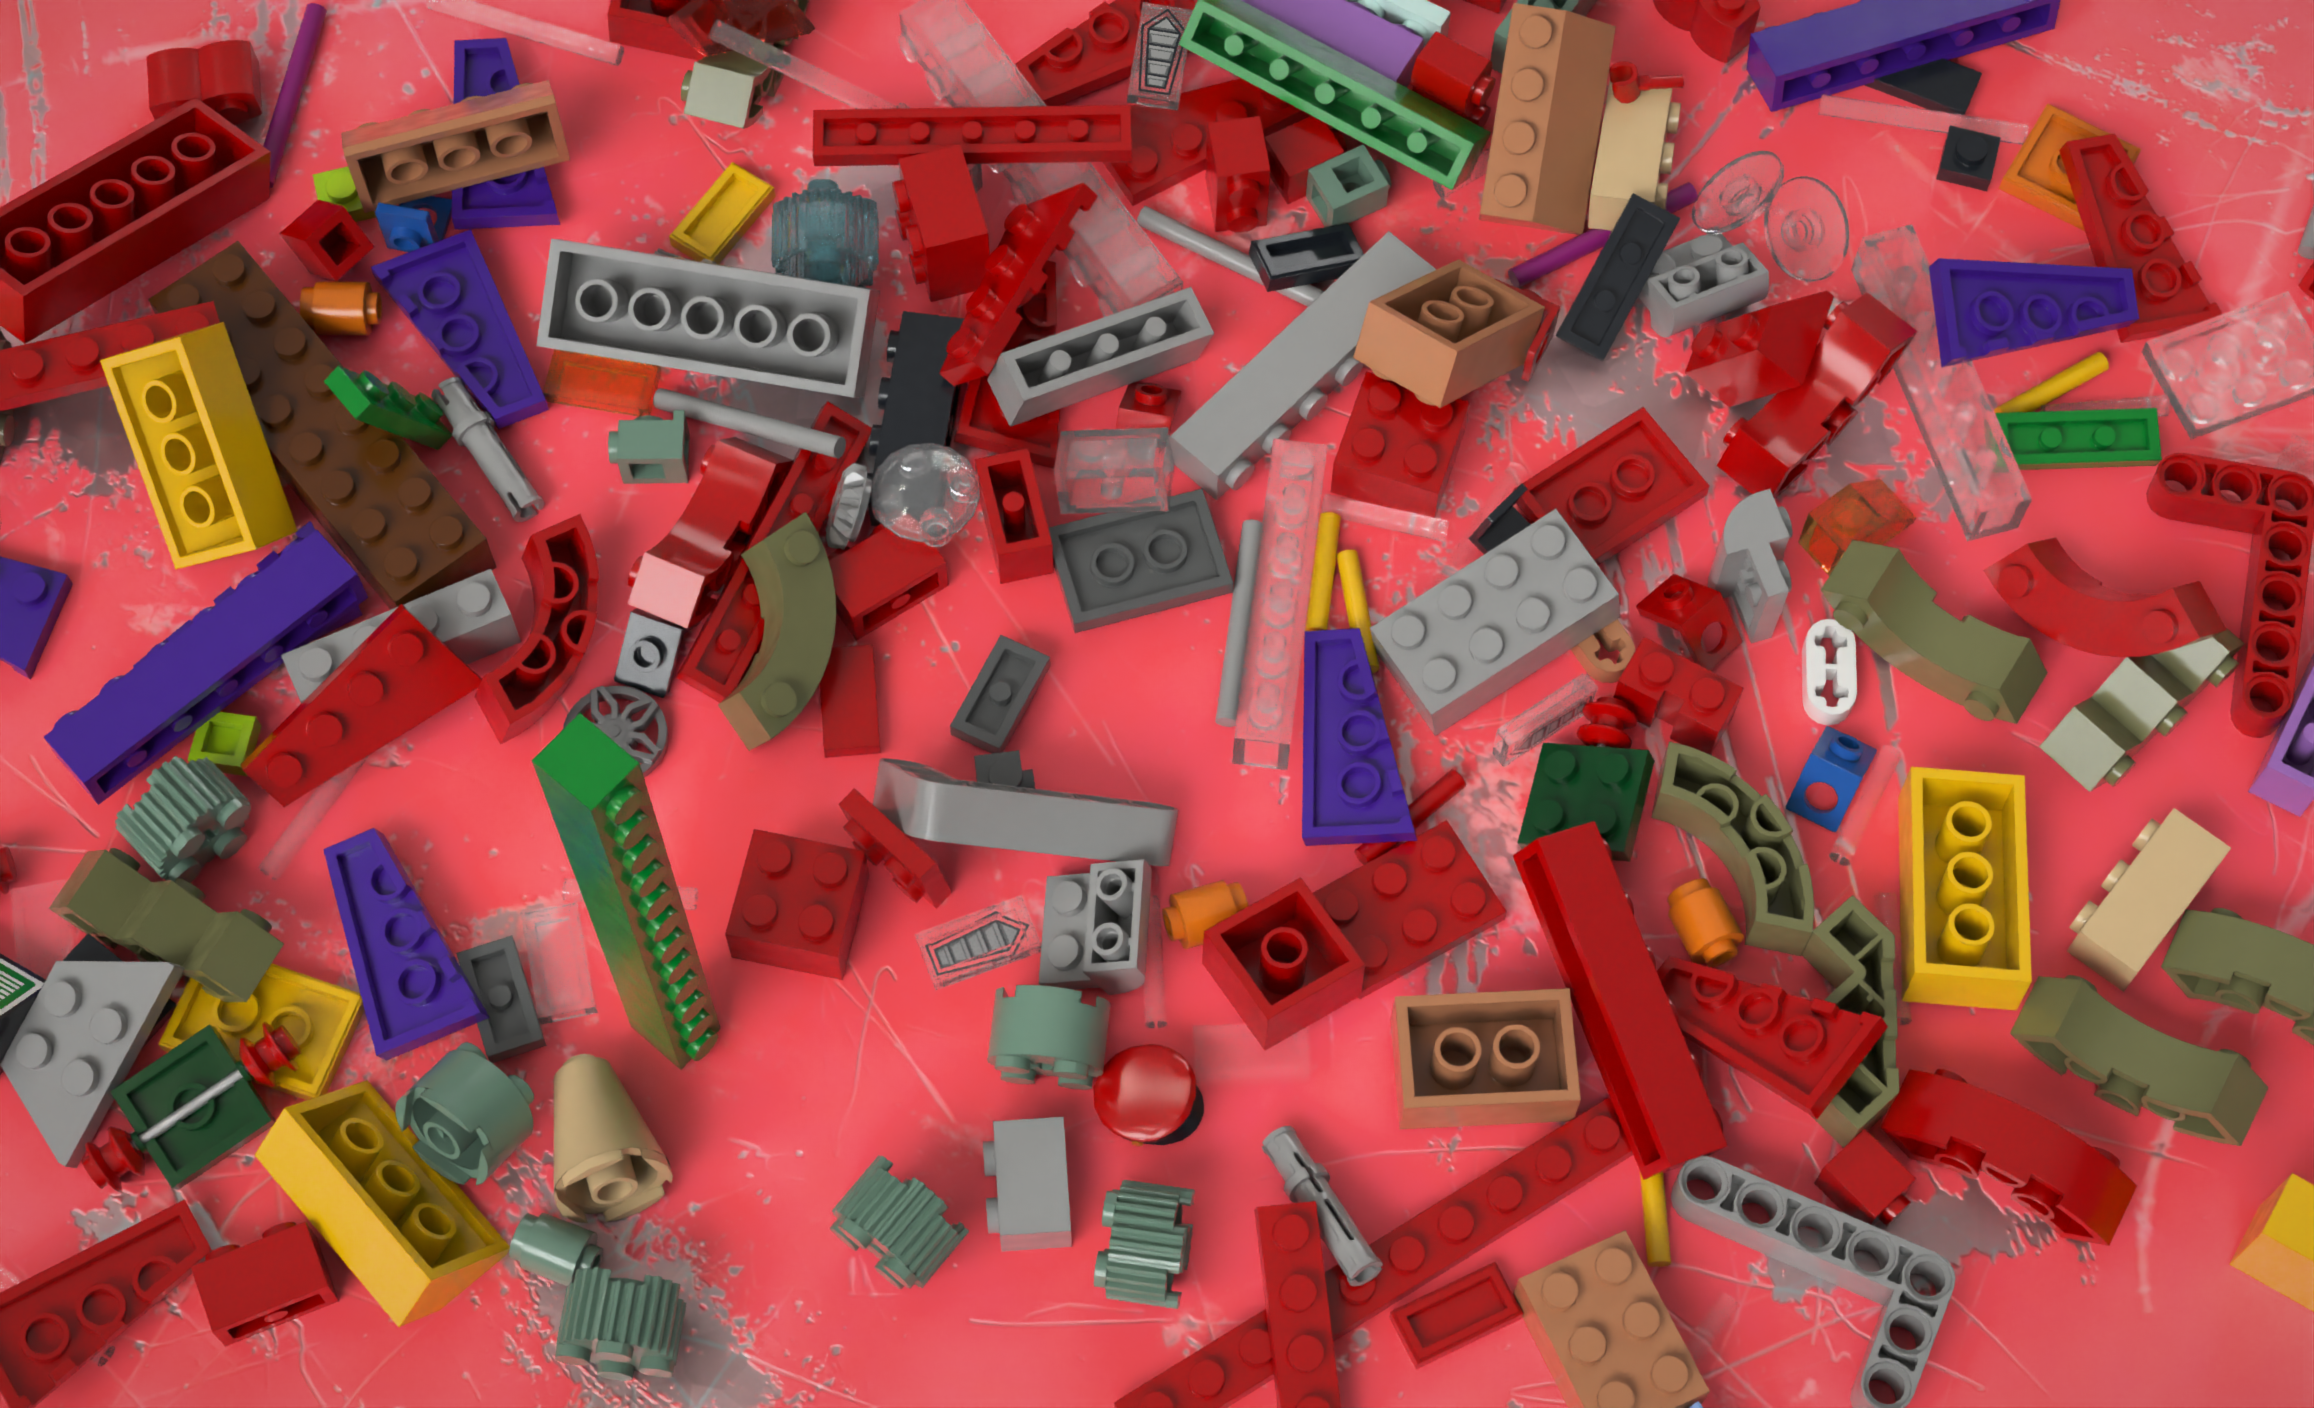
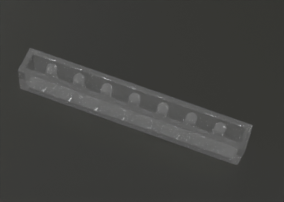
[897,0,1183,317]

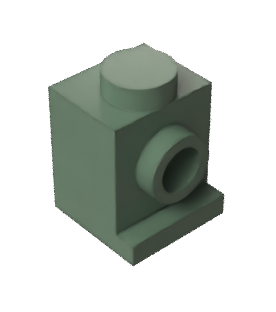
[1306,144,1392,227]
[608,410,690,484]

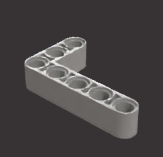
[873,758,1179,866]
[1671,1156,1956,1408]

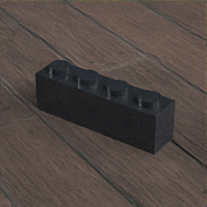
[867,311,964,534]

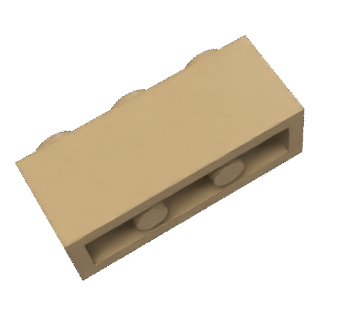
[1588,81,1681,231]
[2067,808,2231,992]

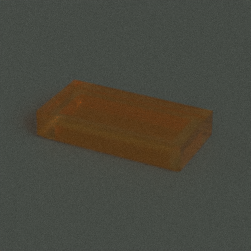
[543,349,661,417]

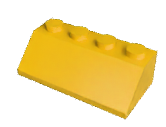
[100,322,298,569]
[255,1080,510,1327]

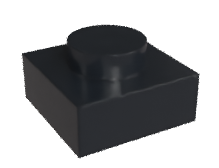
[1936,125,2001,191]

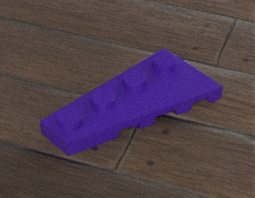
[452,38,560,230]
[371,229,549,429]
[1929,258,2139,367]
[0,556,73,680]
[1302,628,1418,846]
[323,828,490,1061]

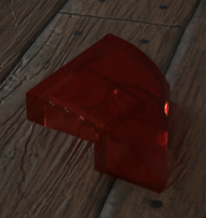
[665,0,815,57]

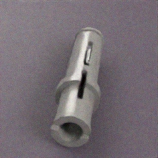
[431,377,545,522]
[1261,1126,1383,1286]

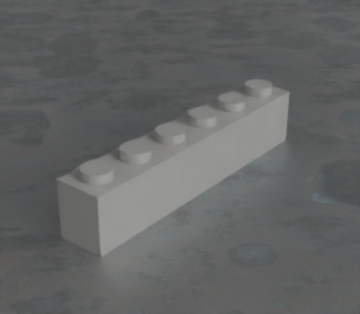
[1170,231,1436,501]

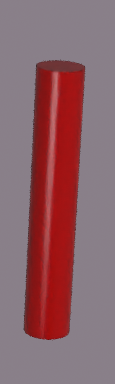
[1354,769,1466,865]

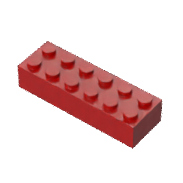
[0,97,271,344]

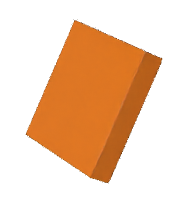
[1998,103,2141,231]

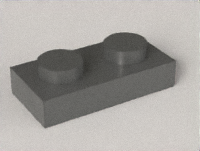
[950,635,1051,753]
[456,935,547,1063]

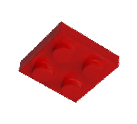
[838,788,952,909]

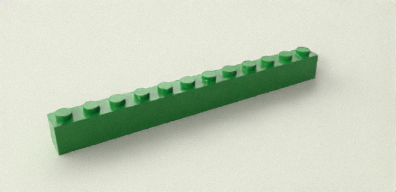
[532,713,721,1070]

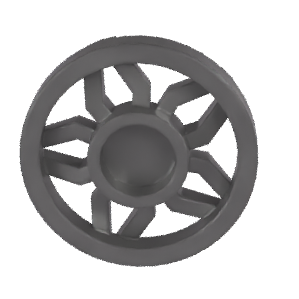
[563,686,668,778]

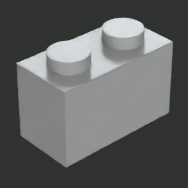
[983,1117,1072,1252]

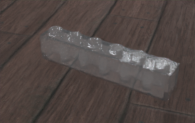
[1851,224,2032,542]
[1232,438,1328,771]

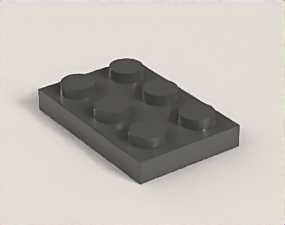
[1049,488,1234,633]

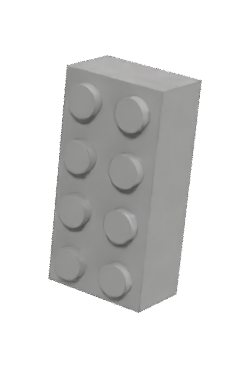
[1370,509,1620,736]

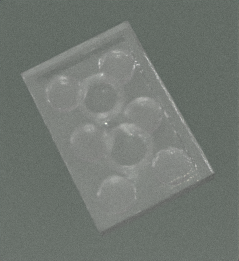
[2141,291,2314,439]

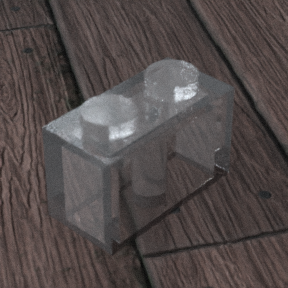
[1054,427,1174,514]

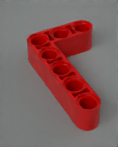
[2146,453,2314,738]

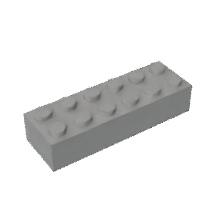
[536,238,880,398]

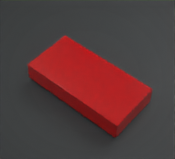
[820,644,881,758]
[1389,1261,1523,1370]

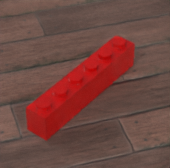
[1513,821,1728,1180]

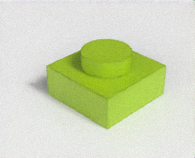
[312,166,376,222]
[187,712,262,776]

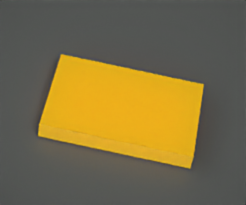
[158,963,365,1100]

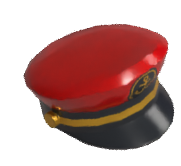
[1093,1044,1204,1146]

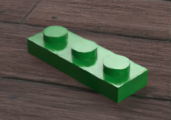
[324,365,453,450]
[1991,408,2162,471]

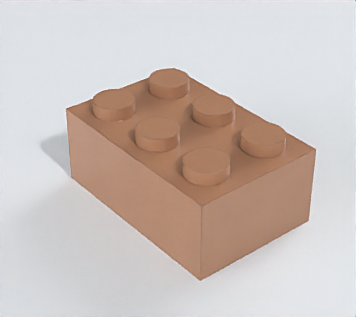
[1353,259,1545,408]
[1390,988,1581,1130]
[1513,1230,1710,1408]

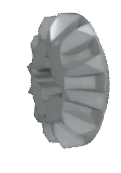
[825,463,872,550]

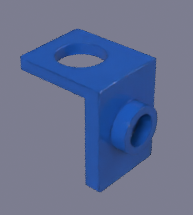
[375,196,452,253]
[1786,726,1877,832]

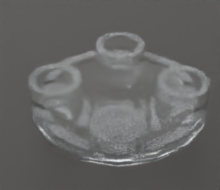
[871,443,980,547]

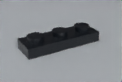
[1555,193,1680,361]

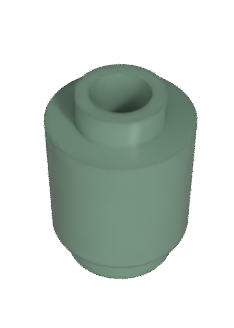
[509,1213,603,1286]

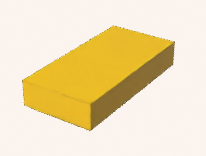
[669,162,776,264]

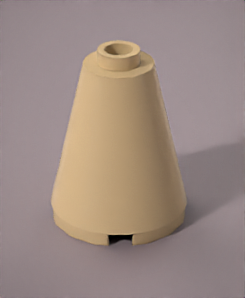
[553,1054,673,1223]

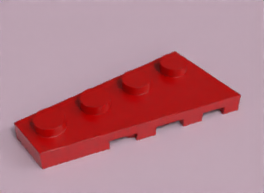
[1015,0,1197,106]
[1103,78,1311,206]
[2059,133,2225,343]
[939,182,1098,386]
[954,260,1061,470]
[240,604,482,807]
[1657,956,1888,1119]
[0,1199,212,1408]

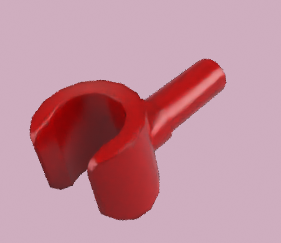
[1609,61,1684,104]

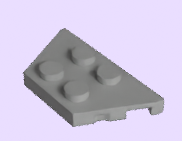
[0,961,185,1168]

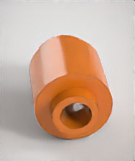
[300,282,382,335]
[1667,878,1744,967]
[1162,880,1249,949]

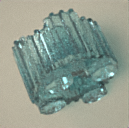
[771,179,879,288]

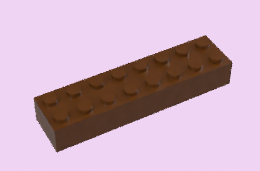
[148,241,497,610]

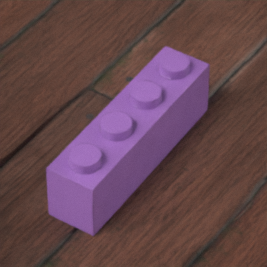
[1242,0,1424,88]
[2248,653,2314,817]

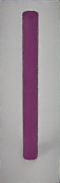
[263,3,327,188]
[1508,182,1698,288]

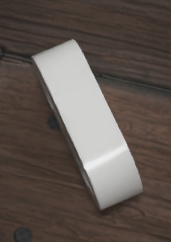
[1802,619,1857,726]

